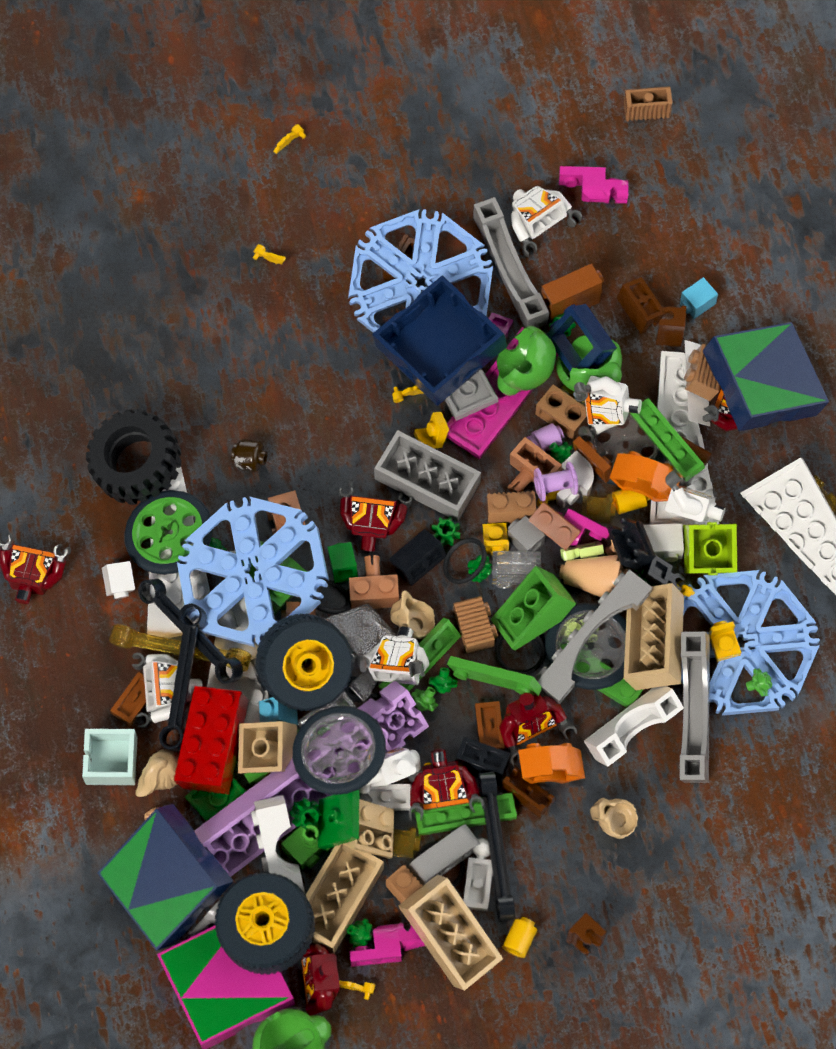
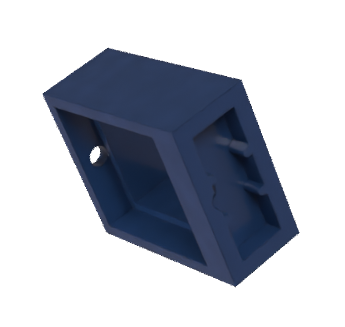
[546,304,617,371]

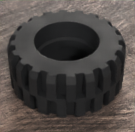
[86,409,182,505]

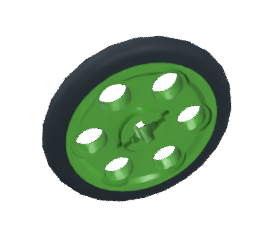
[124,490,213,575]

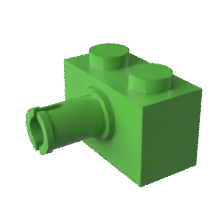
[281,821,335,871]

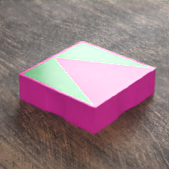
[157,926,295,1049]

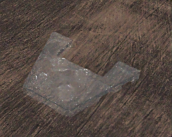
[325,604,397,702]

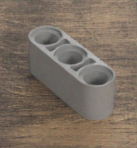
[408,824,481,886]

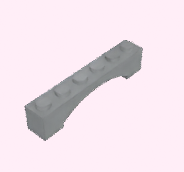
[473,197,549,328]
[536,569,652,704]
[680,632,710,783]

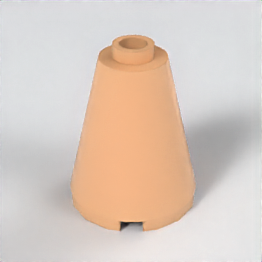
[560,555,628,597]

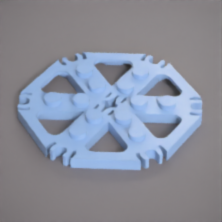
[348,209,493,333]
[177,497,329,647]
[681,570,820,716]

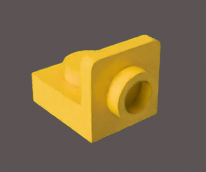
[414,412,449,449]
[482,522,509,556]
[708,621,741,662]

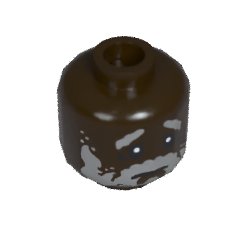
[231,439,268,471]

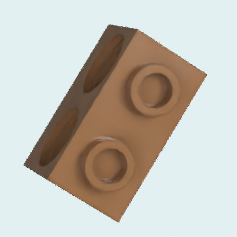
[535,385,588,440]

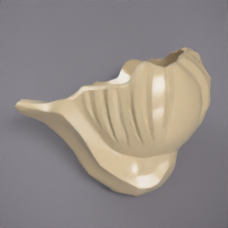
[390,591,435,640]
[136,749,179,797]
[590,797,638,839]

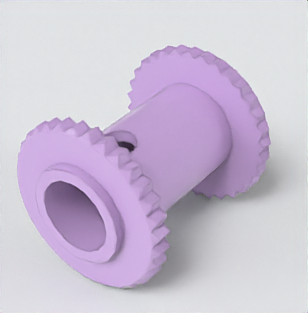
[534,462,578,501]

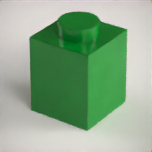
[327,542,358,583]

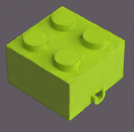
[683,522,737,575]

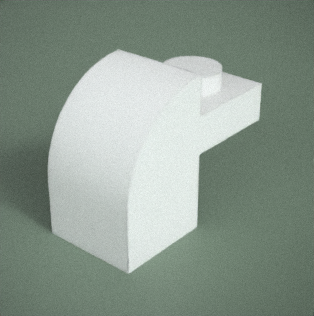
[556,451,594,509]

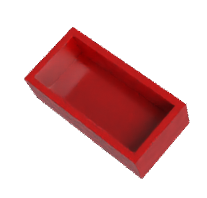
[174,686,249,795]

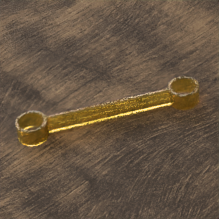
[109,624,252,672]

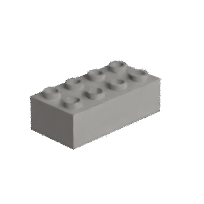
[374,430,481,522]

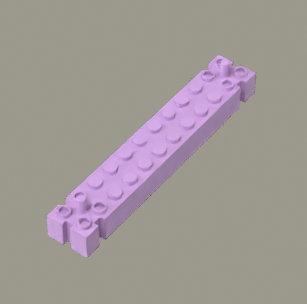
[194,681,429,877]

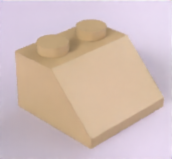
[238,721,297,774]

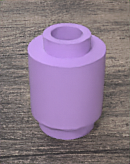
[527,423,564,452]

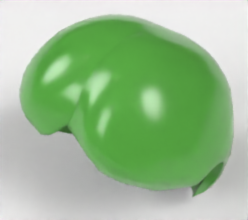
[497,326,556,396]
[556,335,622,392]
[252,1008,331,1049]

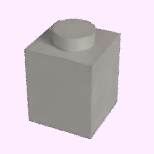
[508,515,545,559]

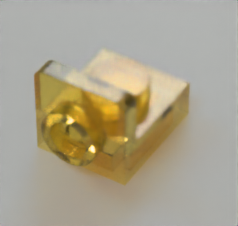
[581,493,616,524]
[393,828,421,858]

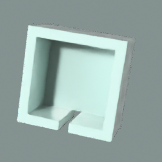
[82,729,137,785]

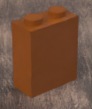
[541,263,604,323]

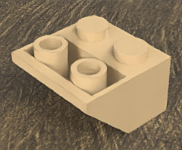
[348,799,394,859]

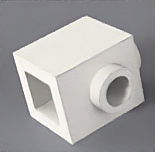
[102,561,135,599]

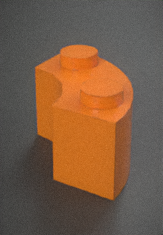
[610,451,681,502]
[518,743,585,784]

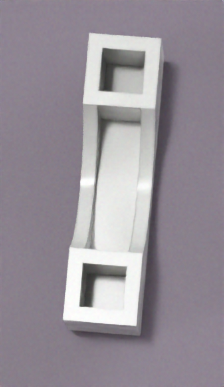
[584,686,684,766]
[251,795,305,894]

